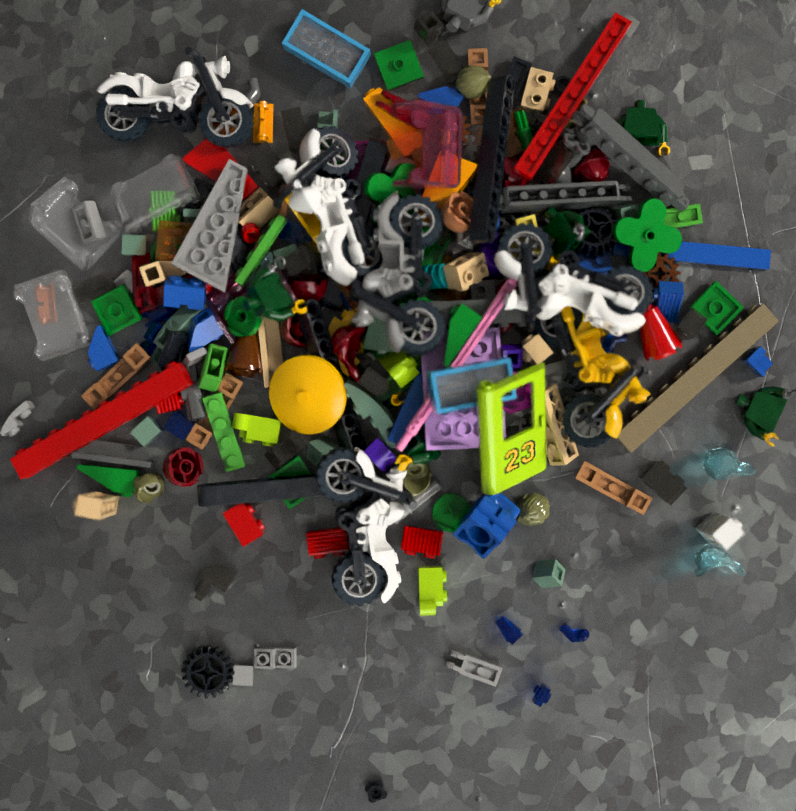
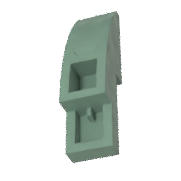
[149,303,208,371]
[343,379,396,449]

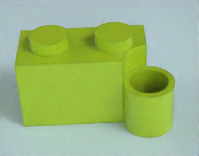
[377,349,420,388]
[231,412,282,447]
[418,565,447,616]

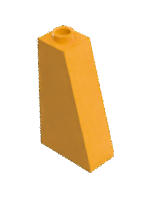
[363,87,437,158]
[417,150,478,223]

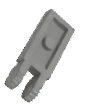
[444,650,503,687]

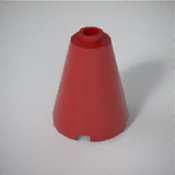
[640,304,682,361]

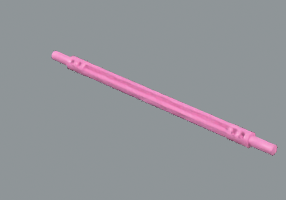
[396,279,518,452]

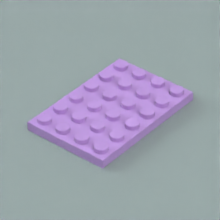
[420,327,506,451]

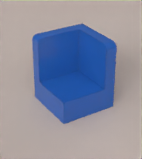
[742,346,773,377]

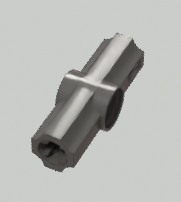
[180,361,207,421]

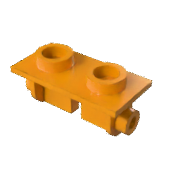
[253,101,274,143]

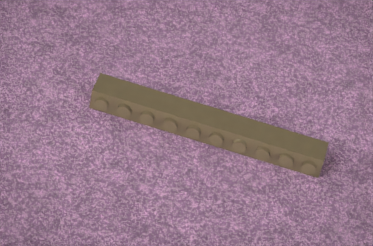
[617,304,779,453]

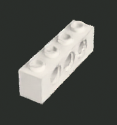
[695,513,744,550]

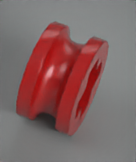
[241,223,261,243]

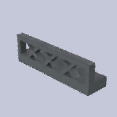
[71,440,157,468]

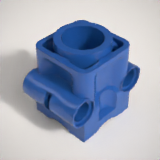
[452,493,520,559]

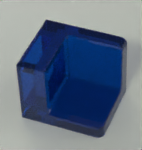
[164,411,195,440]

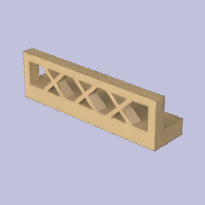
[258,317,284,388]
[545,383,579,465]

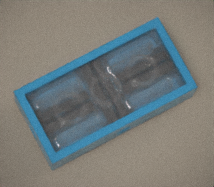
[282,9,371,89]
[426,357,517,414]

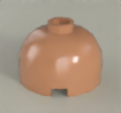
[441,192,473,233]

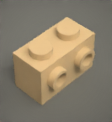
[519,67,556,115]
[238,187,280,234]
[443,252,489,291]
[520,334,554,366]

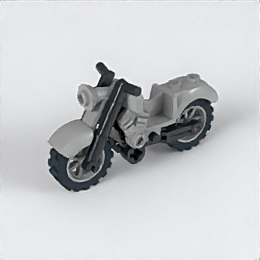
[349,192,445,356]

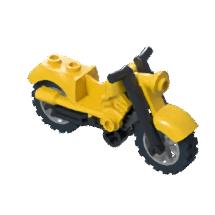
[534,306,650,448]

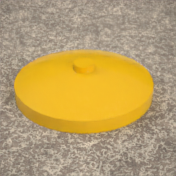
[269,355,347,434]

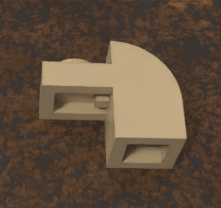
[139,256,186,287]

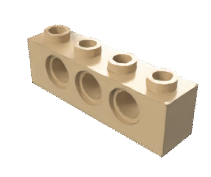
[73,491,120,520]

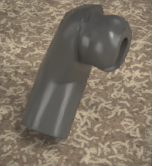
[246,78,261,105]

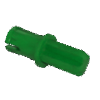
[514,110,533,151]

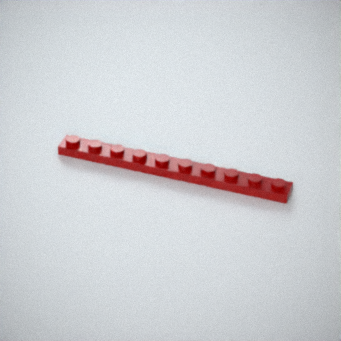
[514,12,632,181]

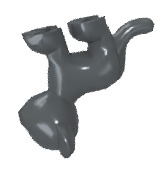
[537,125,595,184]

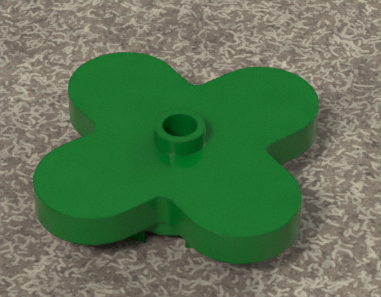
[364,163,419,229]
[612,199,682,272]

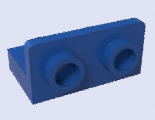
[570,251,613,274]

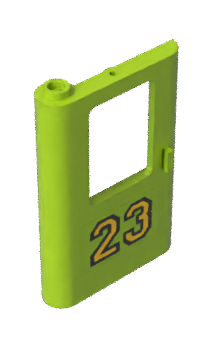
[476,362,547,495]

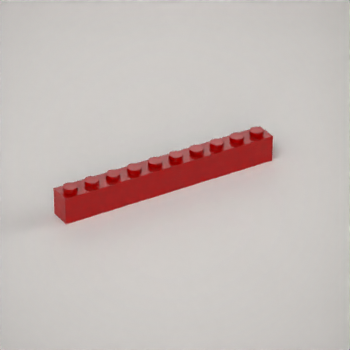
[10,362,194,480]

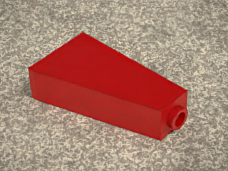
[182,138,259,201]

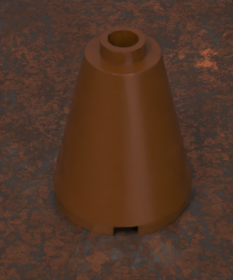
[224,330,263,378]

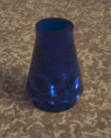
[495,615,524,645]

